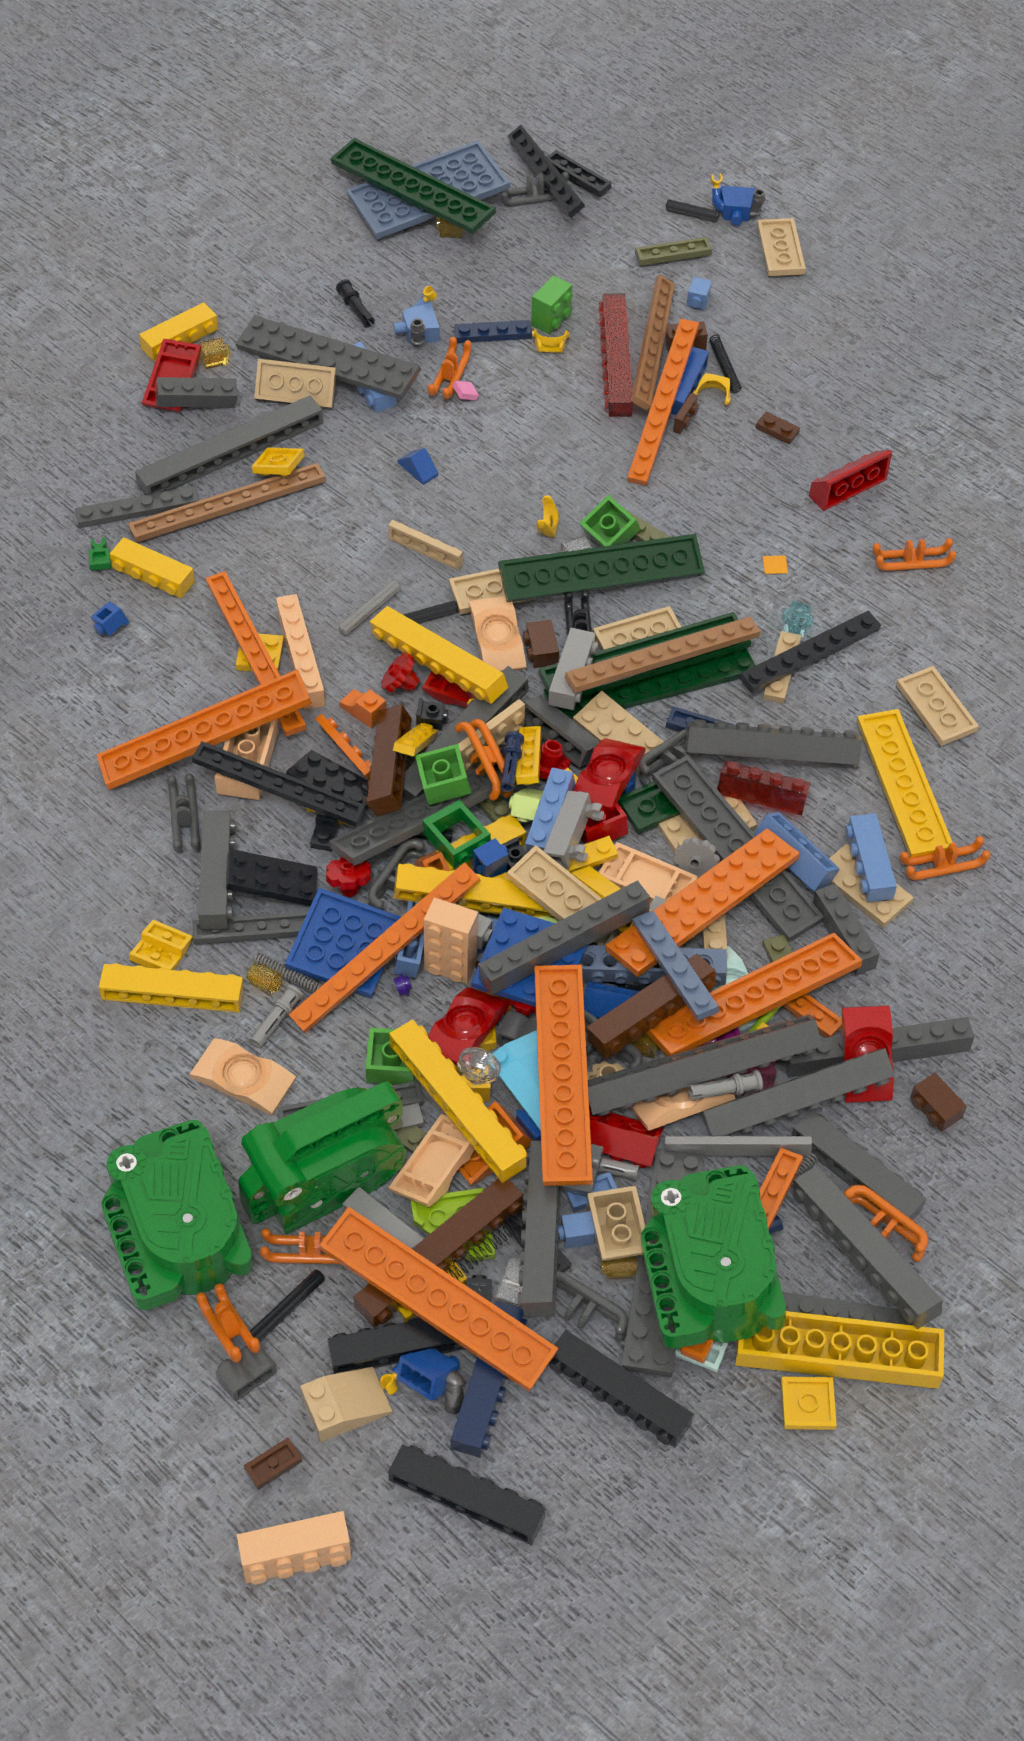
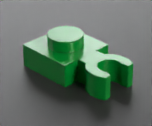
[88,537,111,571]

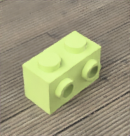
[509,787,543,822]

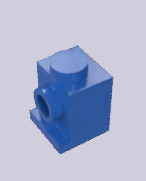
[91,601,129,636]

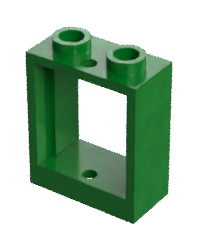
[423,799,491,869]

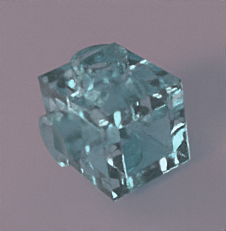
[782,600,814,637]

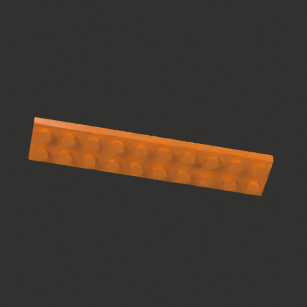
[96,669,312,790]
[605,828,800,977]
[646,933,862,1056]
[534,965,593,1186]
[319,1206,558,1392]

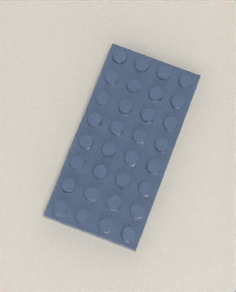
[346,140,510,239]

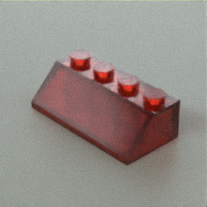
[717,761,811,816]

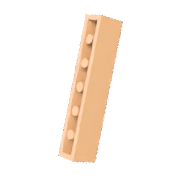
[276,594,325,710]

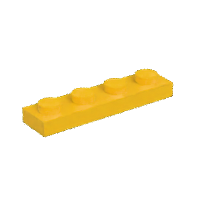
[393,723,439,756]
[516,726,542,785]

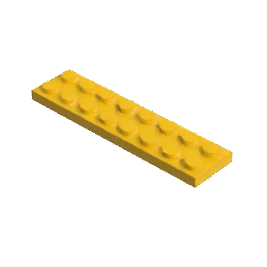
[857,709,953,857]

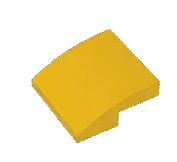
[129,920,193,970]

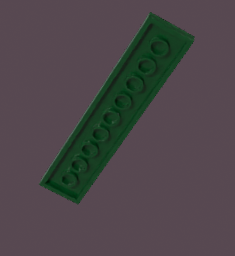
[331,138,496,234]
[498,534,705,602]
[539,612,751,697]
[543,648,755,720]

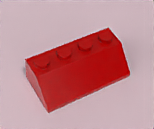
[809,450,892,512]
[589,1110,665,1168]

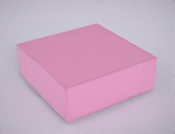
[453,381,479,400]

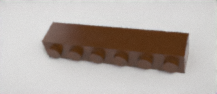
[366,704,412,816]
[587,954,716,1059]

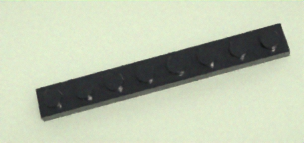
[507,125,585,218]
[739,610,881,693]
[192,741,365,827]

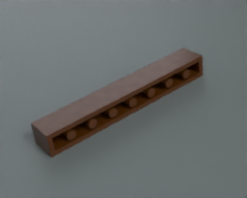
[353,1179,523,1327]

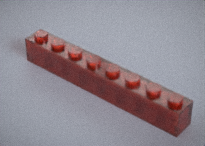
[598,293,633,417]

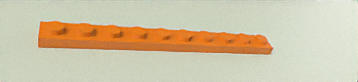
[628,318,699,486]
[206,571,306,737]
[289,862,481,1033]
[680,1147,803,1364]

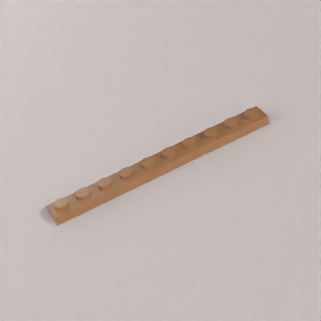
[631,274,675,411]
[128,463,326,543]
[564,617,761,693]

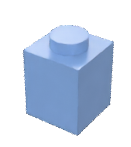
[687,277,712,310]
[559,1211,595,1249]

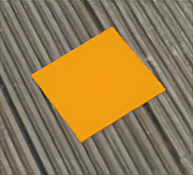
[762,556,788,574]

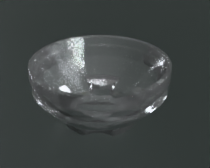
[457,1047,501,1085]

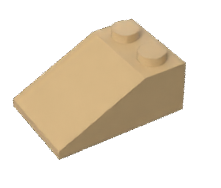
[586,1186,650,1261]
[300,1367,392,1443]

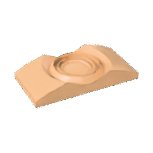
[469,596,527,671]
[599,842,698,903]
[190,1038,296,1116]
[629,1080,735,1131]
[388,1114,474,1207]

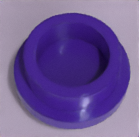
[394,973,413,996]

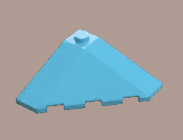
[486,1030,541,1131]

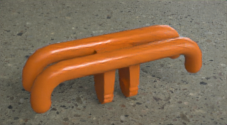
[427,337,472,400]
[872,538,956,571]
[455,719,515,801]
[899,836,991,880]
[843,1185,928,1262]
[260,1228,340,1264]
[196,1283,261,1363]

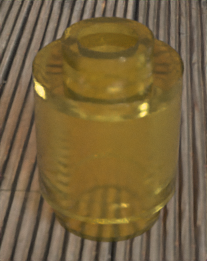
[246,963,283,994]
[601,1256,637,1279]

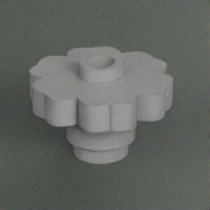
[673,837,720,878]

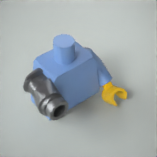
[393,286,440,345]

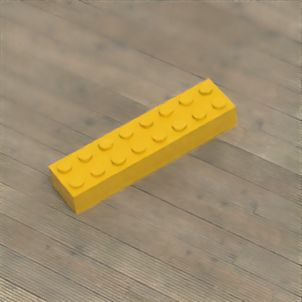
[735,1311,944,1389]

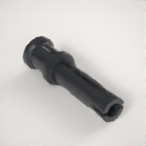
[336,279,375,328]

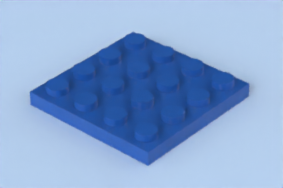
[285,888,401,999]
[471,908,588,1007]

